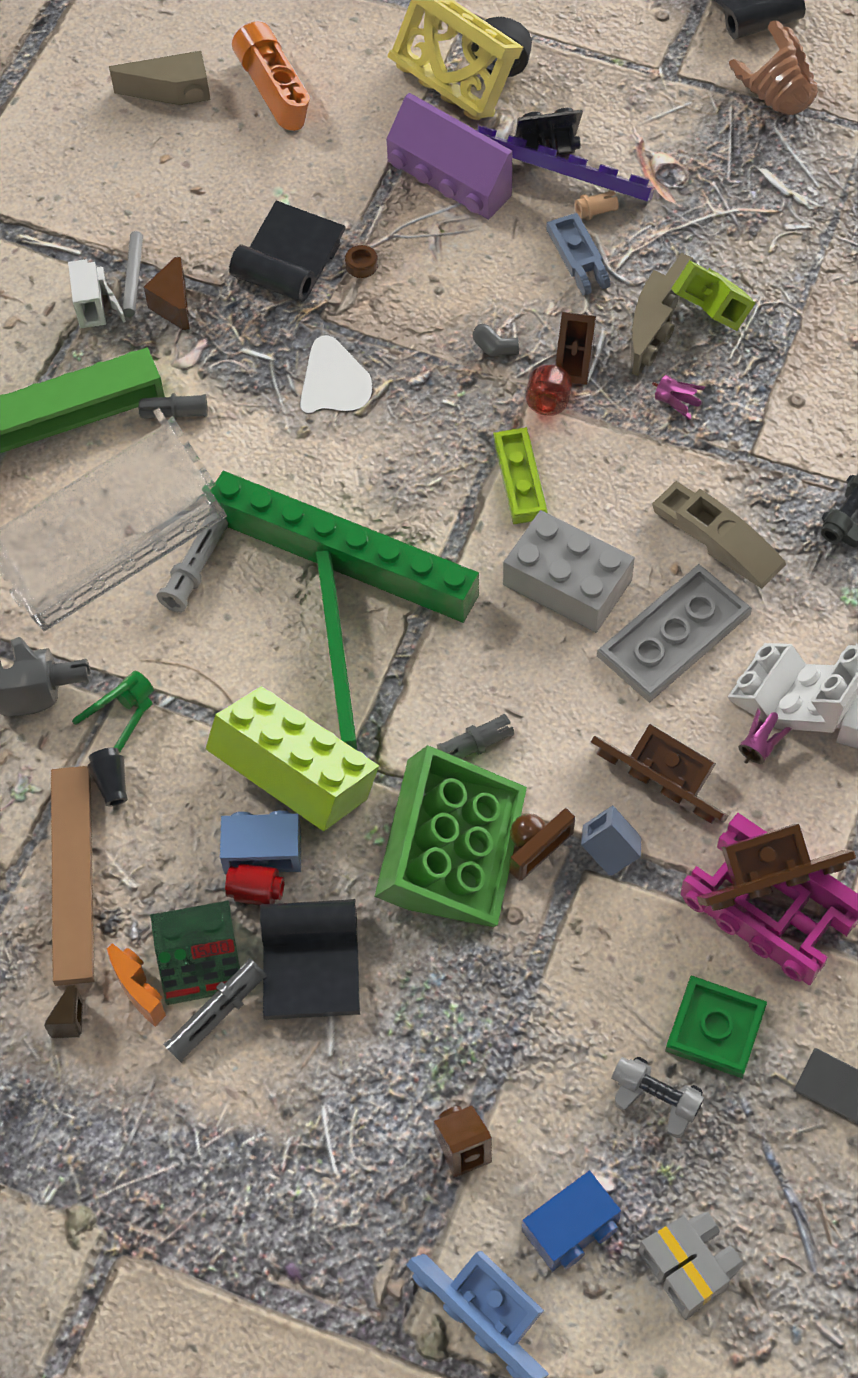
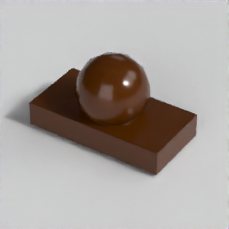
[510,808,575,881]

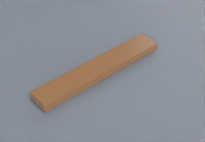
[51,766,95,986]

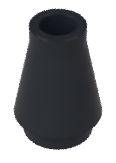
[87,747,128,807]

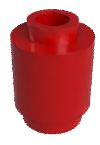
[225,864,285,906]

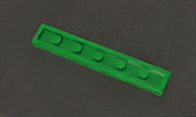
[316,550,358,751]

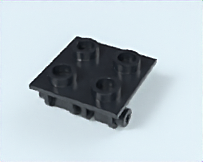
[514,107,583,155]

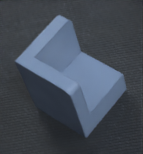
[581,805,641,875]

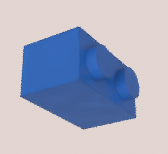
[522,1170,621,1272]

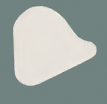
[300,335,372,413]

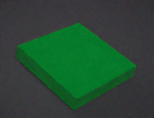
[665,975,767,1079]

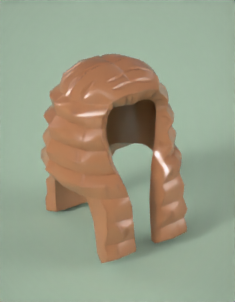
[729,21,818,115]

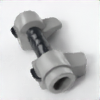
[611,1057,705,1138]

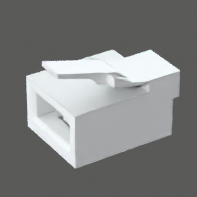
[68,259,126,329]

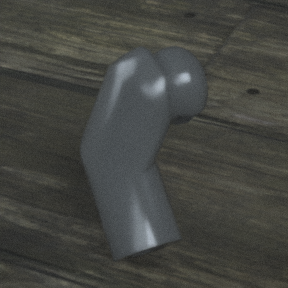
[472,323,519,356]

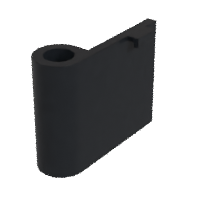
[714,0,806,39]
[229,200,346,302]
[260,899,360,1020]

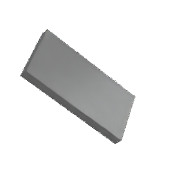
[597,564,752,703]

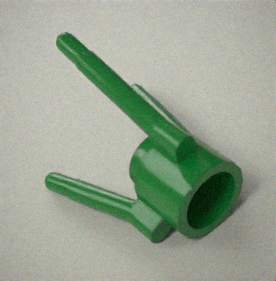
[72,670,154,753]

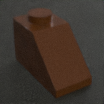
[434,1105,492,1178]

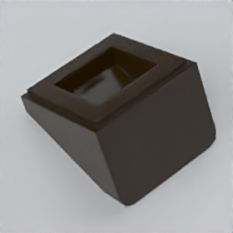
[44,985,83,1038]

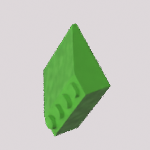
[374,745,527,927]

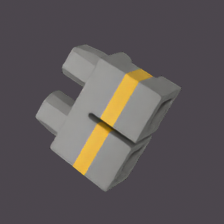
[638,1212,744,1321]

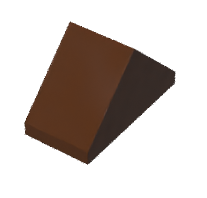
[143,257,190,330]
[553,312,596,385]

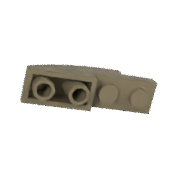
[630,253,693,376]
[652,481,786,589]

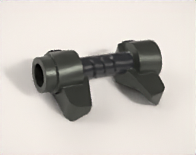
[821,473,858,547]

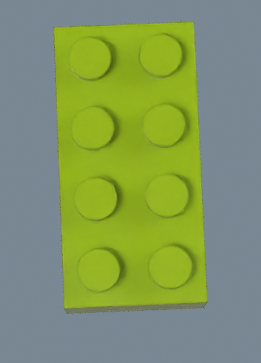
[205,686,379,831]

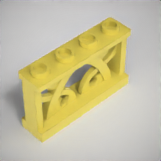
[387,0,523,120]

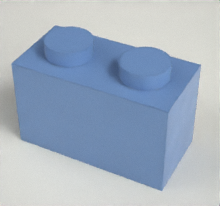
[220,810,301,874]

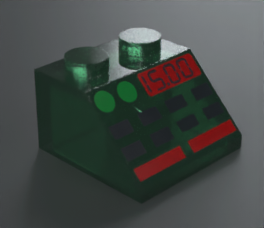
[150,900,241,1005]

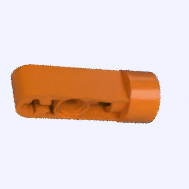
[232,21,310,131]

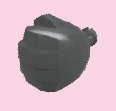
[0,637,91,716]

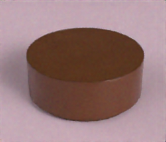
[345,245,378,278]

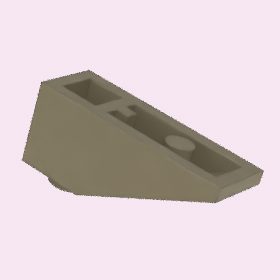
[109,51,211,105]

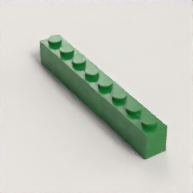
[206,470,479,623]

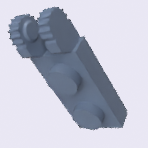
[546,213,611,296]

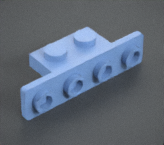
[406,1251,549,1378]

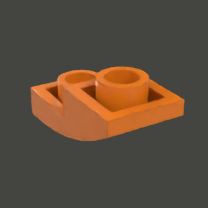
[107,943,166,1027]

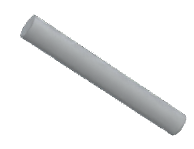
[122,231,143,317]

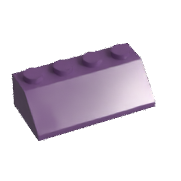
[386,93,512,220]

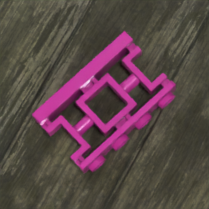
[680,813,858,985]

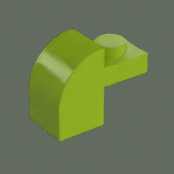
[671,260,756,331]

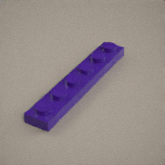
[476,125,655,202]

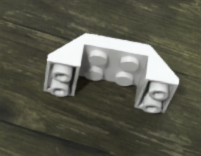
[728,643,858,733]

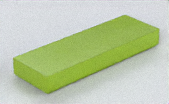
[493,427,548,525]

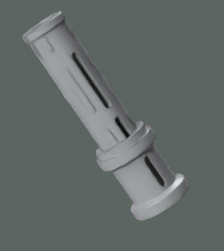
[156,513,228,613]

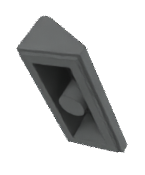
[794,1048,858,1125]

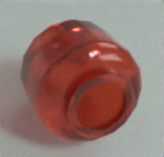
[525,365,572,416]

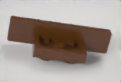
[591,724,729,824]
[697,824,856,911]

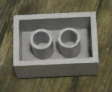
[503,510,635,633]

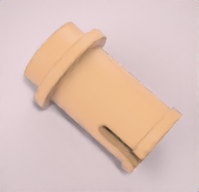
[575,190,619,221]

